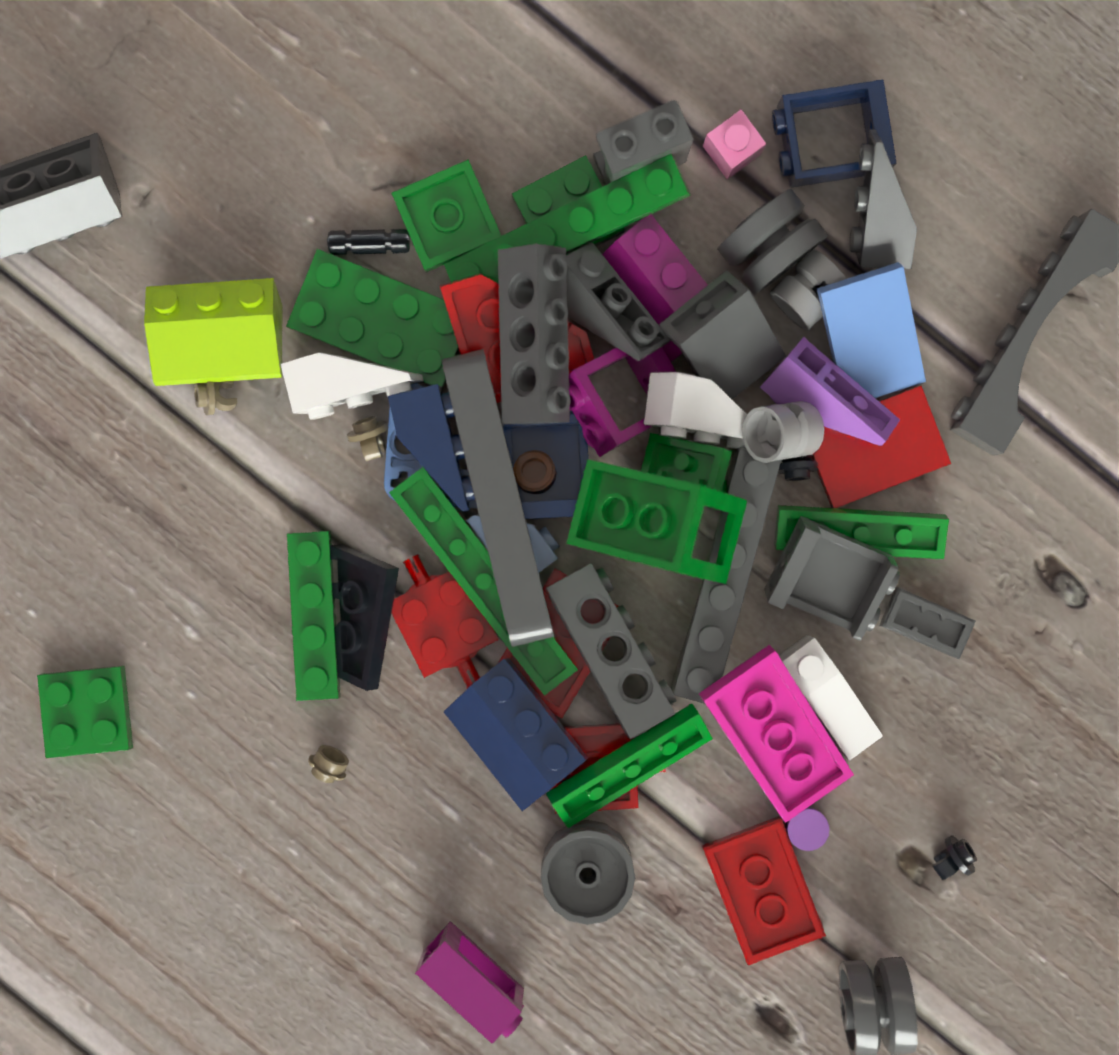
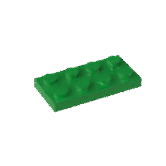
[286,249,459,390]

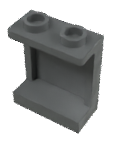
[593,100,693,185]
[659,270,786,399]
[764,516,900,641]

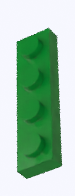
[774,505,949,559]
[287,531,340,701]
[546,703,713,828]

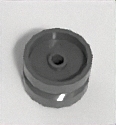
[717,189,829,296]
[541,820,635,925]
[839,956,918,1055]

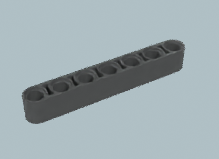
[441,349,554,647]

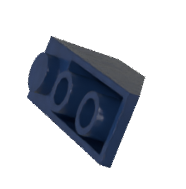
[388,384,475,511]

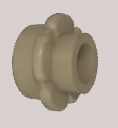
[308,745,349,783]

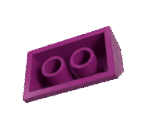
[602,214,708,363]

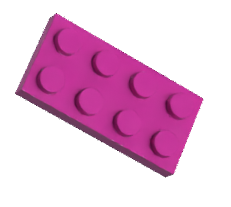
[699,645,854,823]

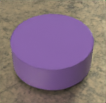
[786,807,830,851]

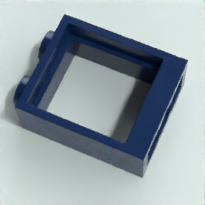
[772,79,897,188]

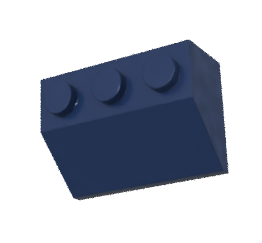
[443,658,589,811]

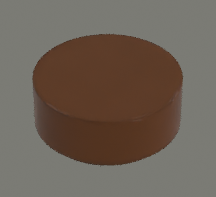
[513,450,556,494]

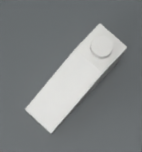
[779,635,883,761]

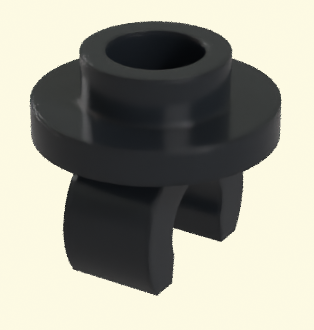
[778,454,818,481]
[932,835,977,880]

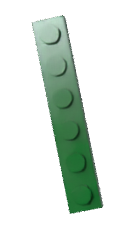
[444,154,691,283]
[389,467,578,696]

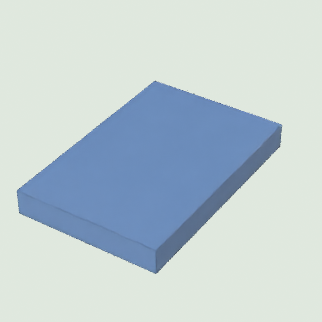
[817,262,926,398]

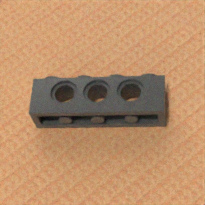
[498,244,570,425]
[545,563,676,739]

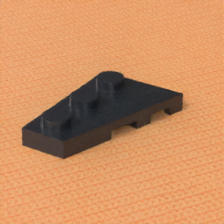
[330,544,399,691]

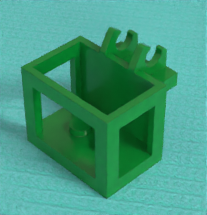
[566,433,748,584]

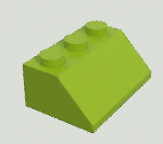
[144,278,283,386]

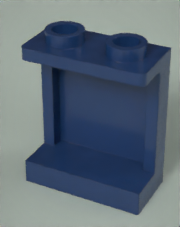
[502,410,589,519]

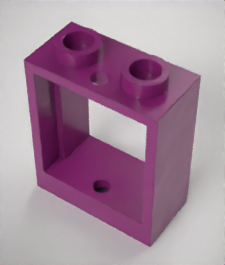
[568,347,677,458]
[415,921,524,1044]

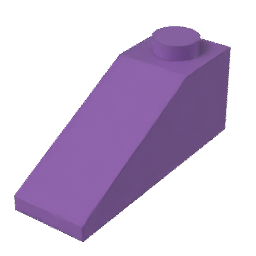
[760,337,900,446]

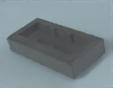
[879,587,976,660]

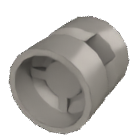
[770,250,847,331]
[742,401,825,463]

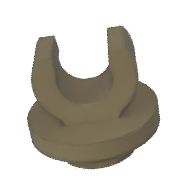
[194,381,237,415]
[347,416,388,462]

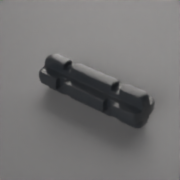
[327,229,410,255]

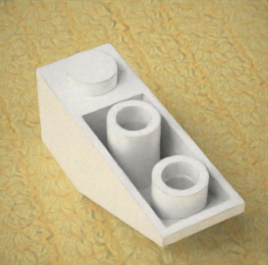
[280,353,424,420]
[644,373,747,449]

